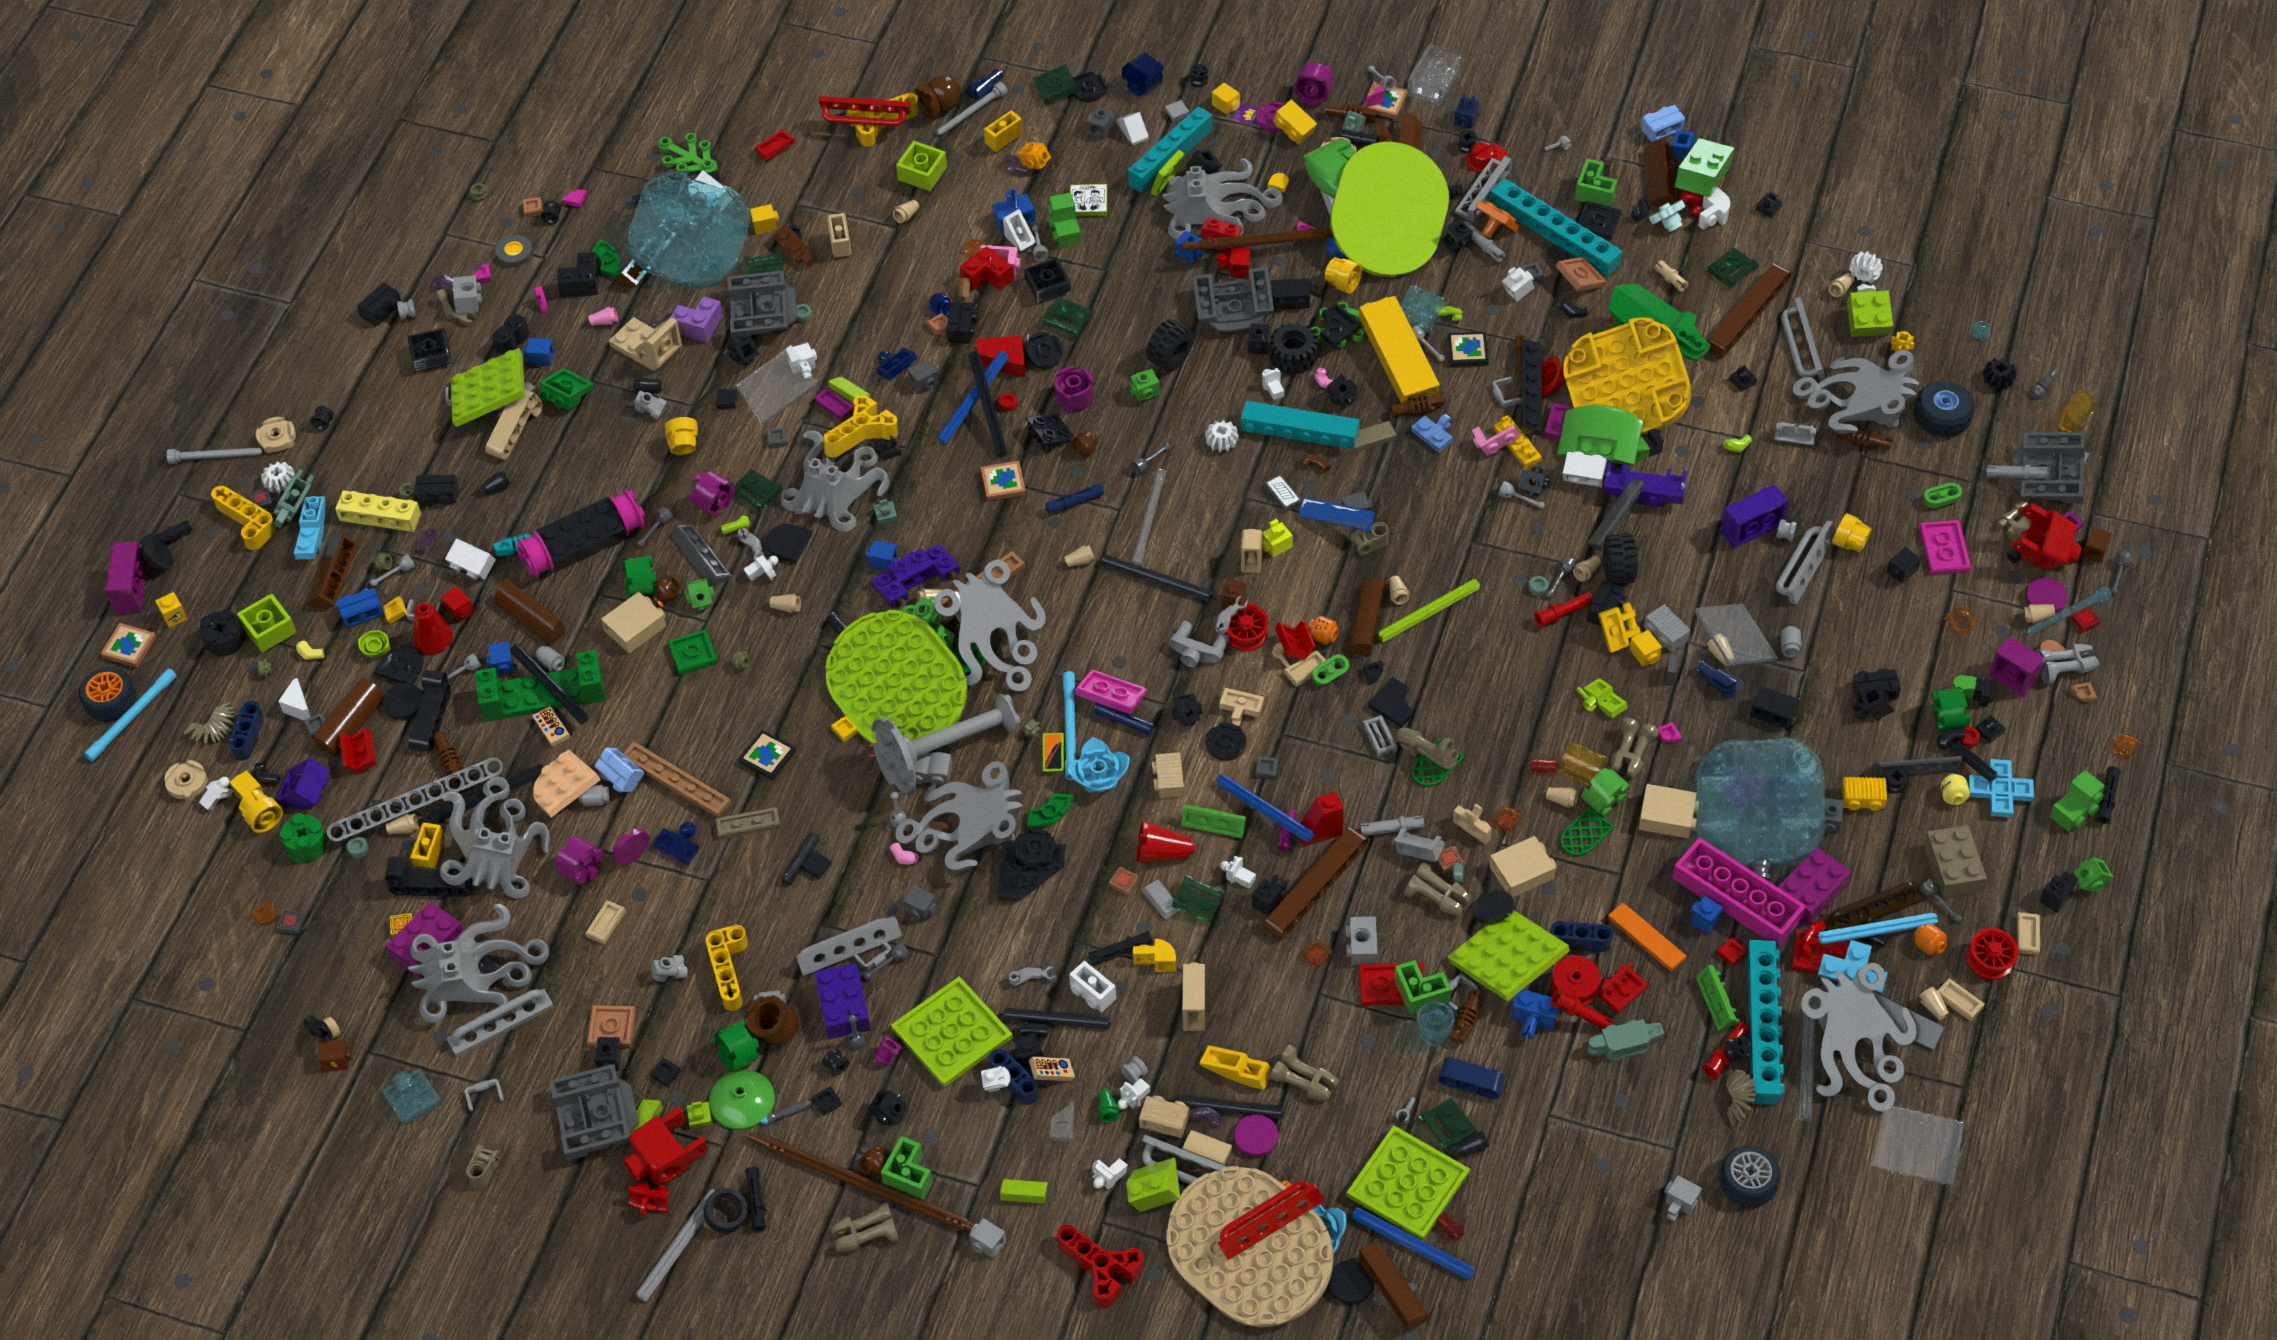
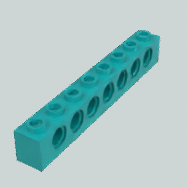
[1490,178,1623,276]
[1747,940,1784,1105]

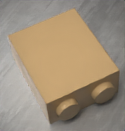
[601,592,666,654]
[1639,784,1700,839]
[1489,836,1557,898]
[1183,962,1205,1031]

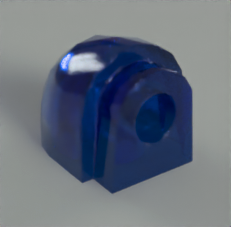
[929,292,951,316]

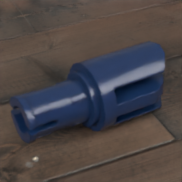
[966,68,1003,100]
[1696,661,1738,698]

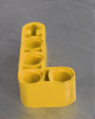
[211,486,276,550]
[706,925,748,1011]

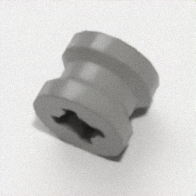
[397,299,416,320]
[1776,519,1797,542]
[1121,1056,1148,1084]

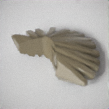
[184,702,235,744]
[1726,1069,1756,1126]

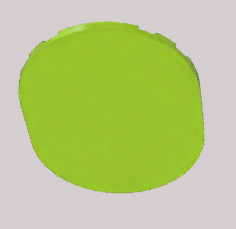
[1330,142,1449,277]
[825,610,967,744]

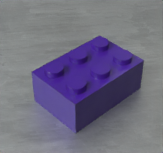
[1721,484,1788,549]
[815,963,871,1040]

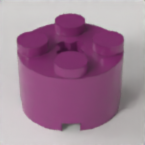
[1294,62,1334,105]
[1054,366,1094,413]
[689,471,735,517]
[554,836,604,885]

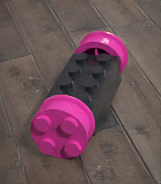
[516,489,645,578]

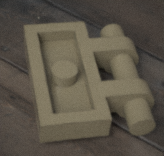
[1997,500,2031,540]

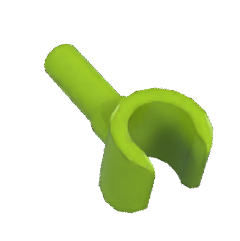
[1576,687,1597,712]

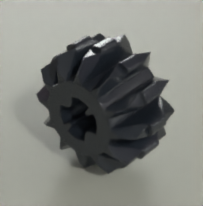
[1983,358,2017,390]

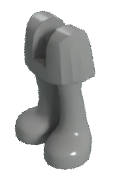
[2035,644,2100,685]

